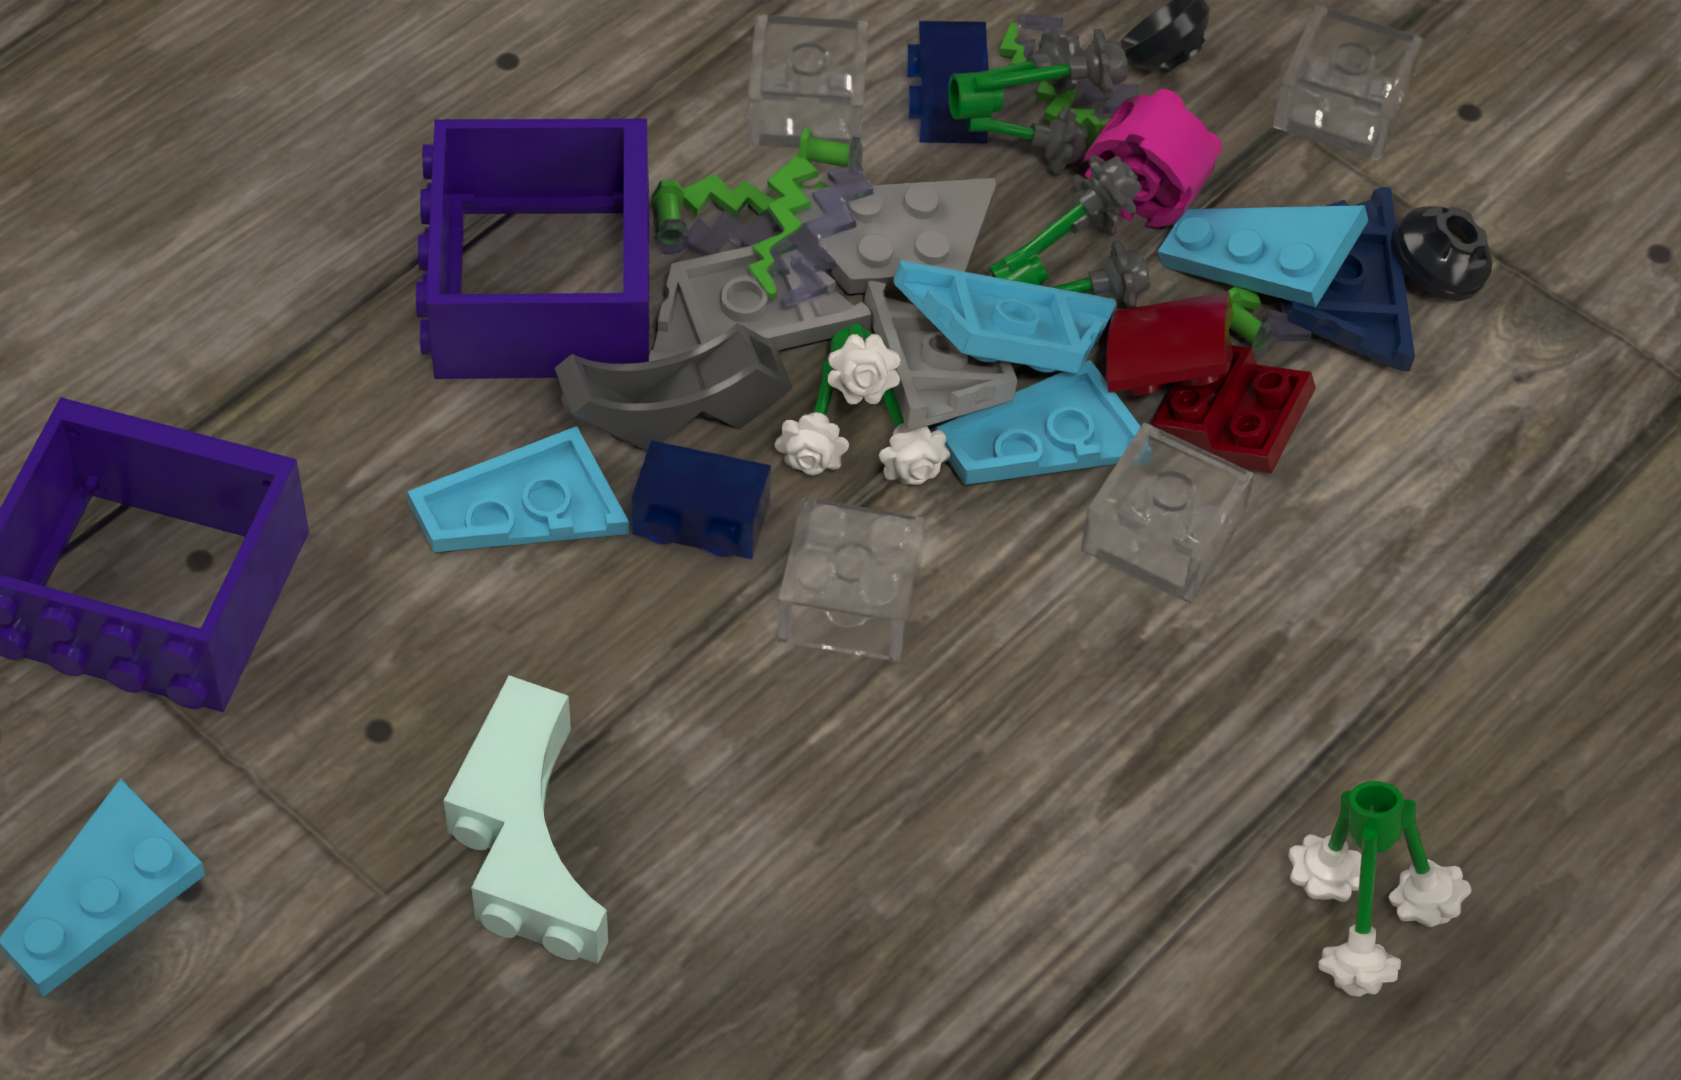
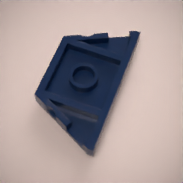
[1286,187,1415,371]

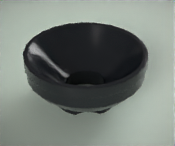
[1120,0,1210,74]
[1391,206,1493,301]

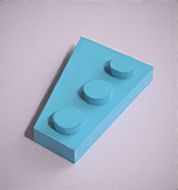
[1158,205,1369,308]
[935,360,1154,485]
[407,426,629,553]
[0,778,205,997]

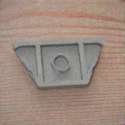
[777,178,996,294]
[649,241,871,361]
[864,281,1017,429]

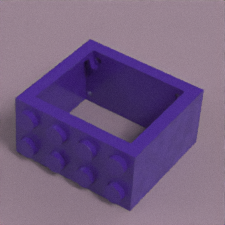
[416,119,650,379]
[0,397,309,712]

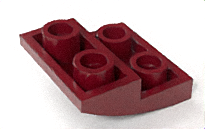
[1107,292,1234,396]
[1152,345,1316,474]

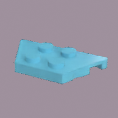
[894,260,1117,374]

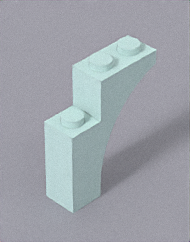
[443,675,608,964]

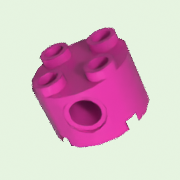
[1084,89,1222,228]

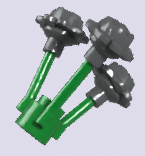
[948,26,1128,175]
[988,155,1150,308]

